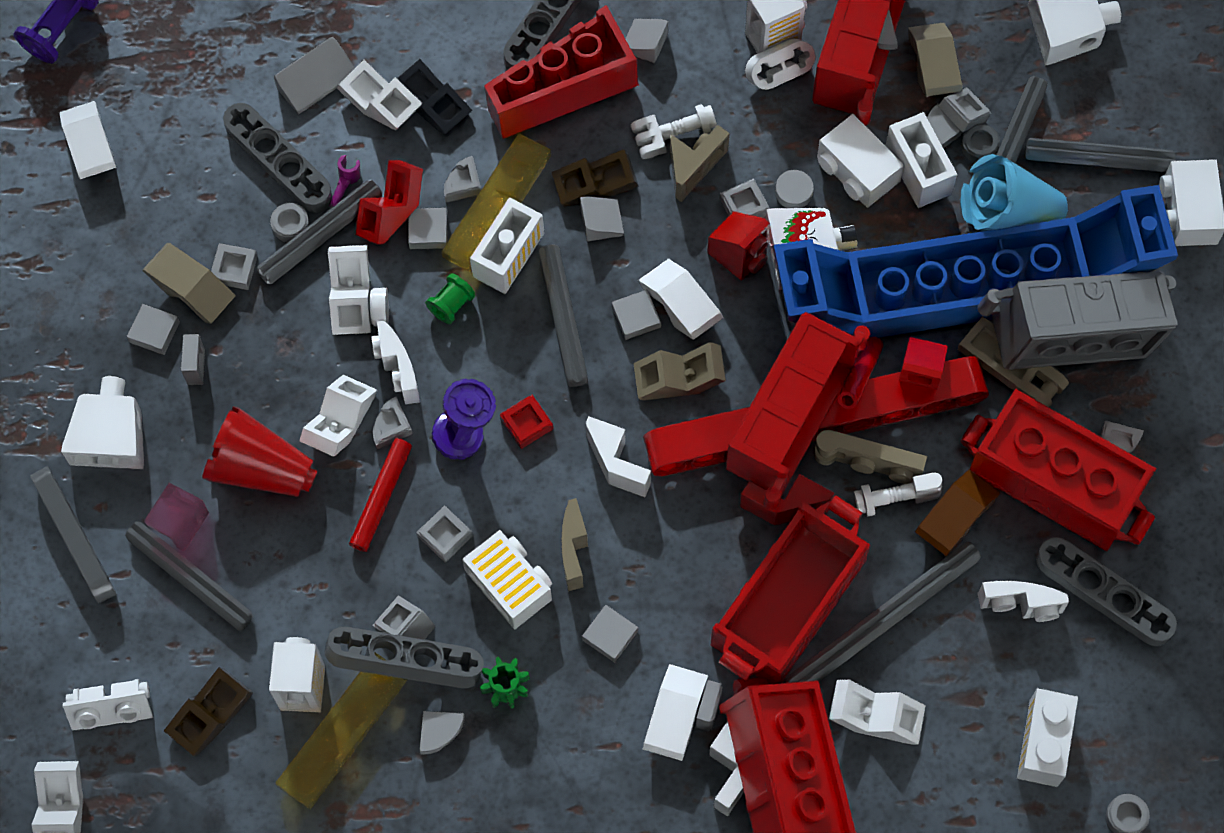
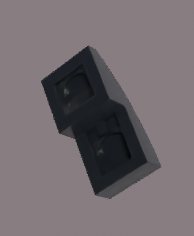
[397,59,472,135]

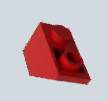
[707,211,770,281]

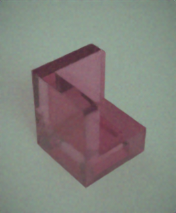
[145,482,209,551]

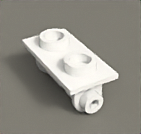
[63,679,153,731]

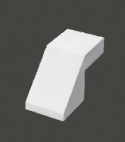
[337,60,422,130]
[59,101,116,179]
[328,245,371,335]
[638,259,723,340]
[299,375,377,457]
[586,416,651,497]
[643,664,708,761]
[829,680,925,745]
[709,722,744,816]
[32,761,83,833]

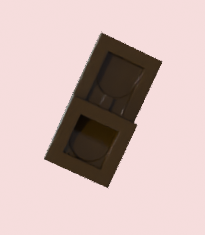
[551,149,639,207]
[164,667,253,756]

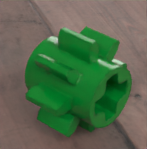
[480,656,530,709]

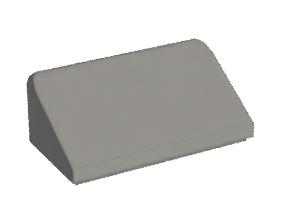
[274,37,355,115]

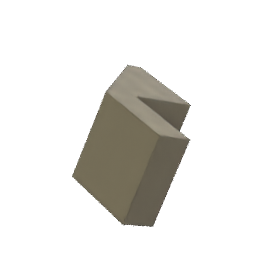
[908,23,962,96]
[142,243,236,324]
[634,342,726,400]

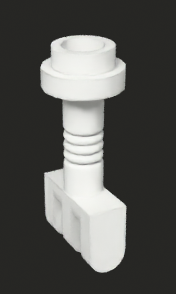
[631,104,717,159]
[854,473,942,517]

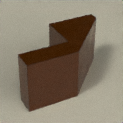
[915,470,1000,556]

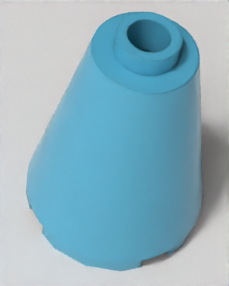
[960,154,1068,231]

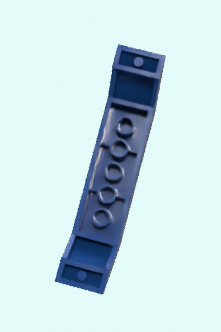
[773,185,1178,338]

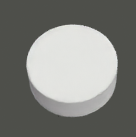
[370,288,389,326]

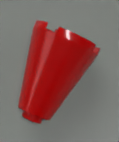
[202,406,318,497]

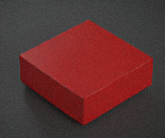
[499,395,554,449]

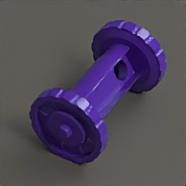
[13,0,99,64]
[431,379,496,460]

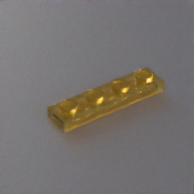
[442,133,551,273]
[275,653,408,810]

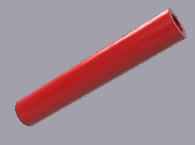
[838,337,883,409]
[349,438,412,552]

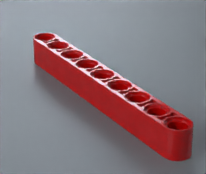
[643,356,989,476]

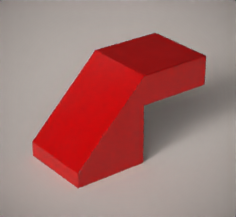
[356,160,423,244]
[899,337,948,389]
[740,474,834,525]

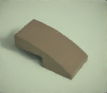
[562,498,588,592]

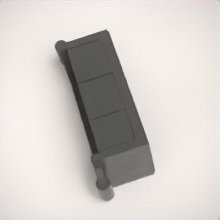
[978,271,1178,370]

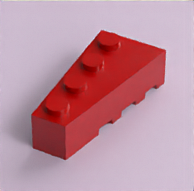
[484,5,638,139]

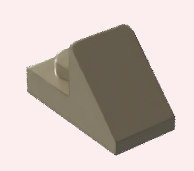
[670,125,730,202]

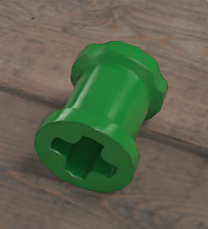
[425,273,475,325]

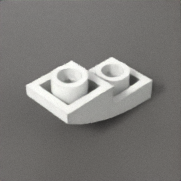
[372,321,420,405]
[978,581,1069,622]

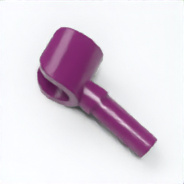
[329,155,361,208]

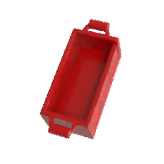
[812,0,905,126]
[726,312,870,511]
[960,388,1156,551]
[711,495,870,684]
[719,677,856,833]

